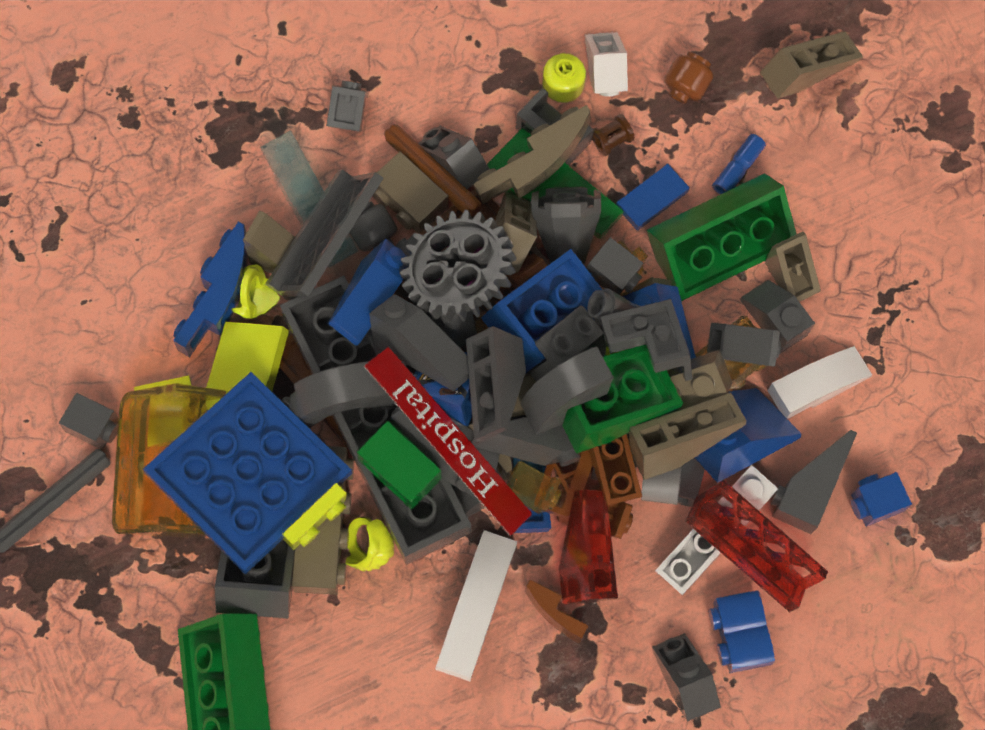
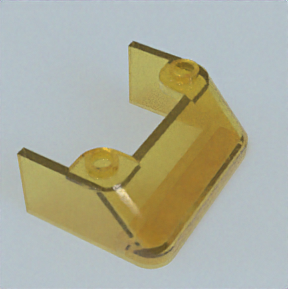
[112,383,226,537]

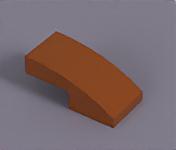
[525,580,588,644]

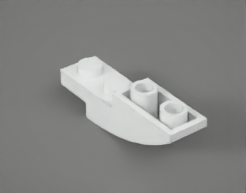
[655,465,778,595]

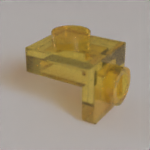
[506,461,562,514]

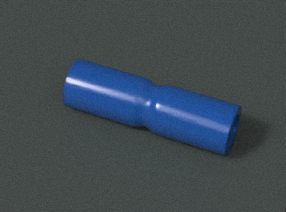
[712,134,766,194]

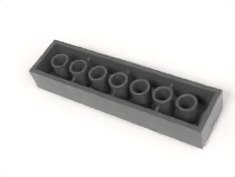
[280,276,471,565]

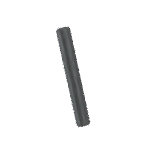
[0,449,111,553]

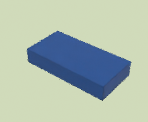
[616,164,690,231]

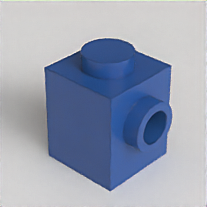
[851,472,912,527]

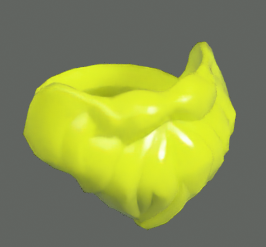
[231,264,280,319]
[345,517,395,571]

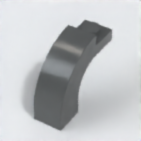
[289,361,406,428]

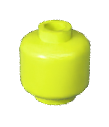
[542,53,586,103]

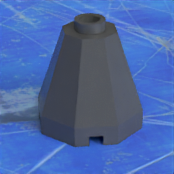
[531,187,601,264]

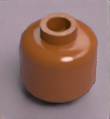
[664,52,714,104]

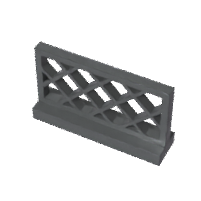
[265,169,384,301]

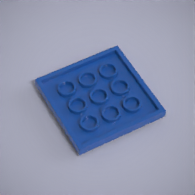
[143,372,352,574]

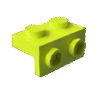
[283,483,347,550]

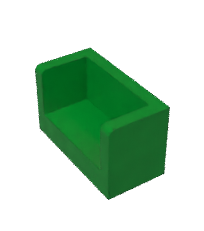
[357,421,442,510]

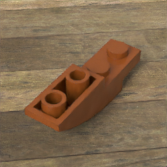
[589,434,642,506]

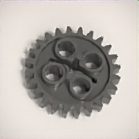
[400,210,516,322]

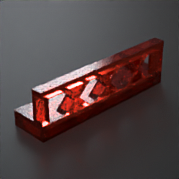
[685,480,828,612]

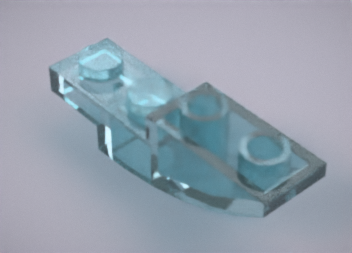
[260,130,358,267]

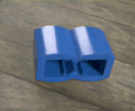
[709,590,775,673]

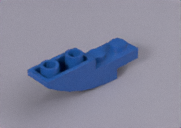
[173,221,248,358]

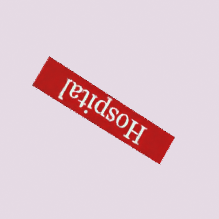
[364,347,532,536]

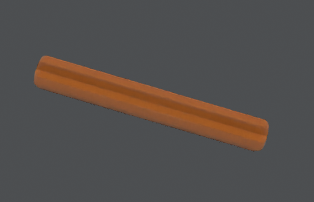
[384,124,482,218]

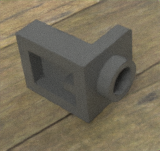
[326,80,369,132]

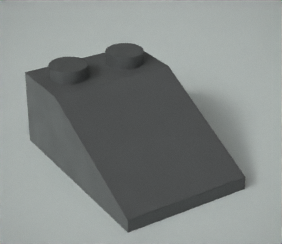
[215,539,295,619]

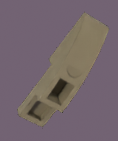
[474,105,591,204]

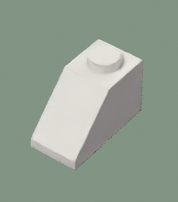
[585,32,628,97]

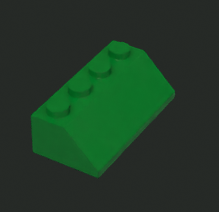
[647,173,797,301]
[177,614,270,730]

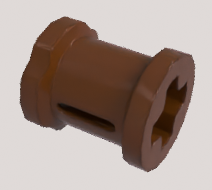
[592,114,635,156]

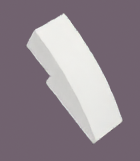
[767,346,872,419]

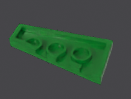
[487,128,624,239]

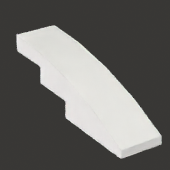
[435,530,518,681]

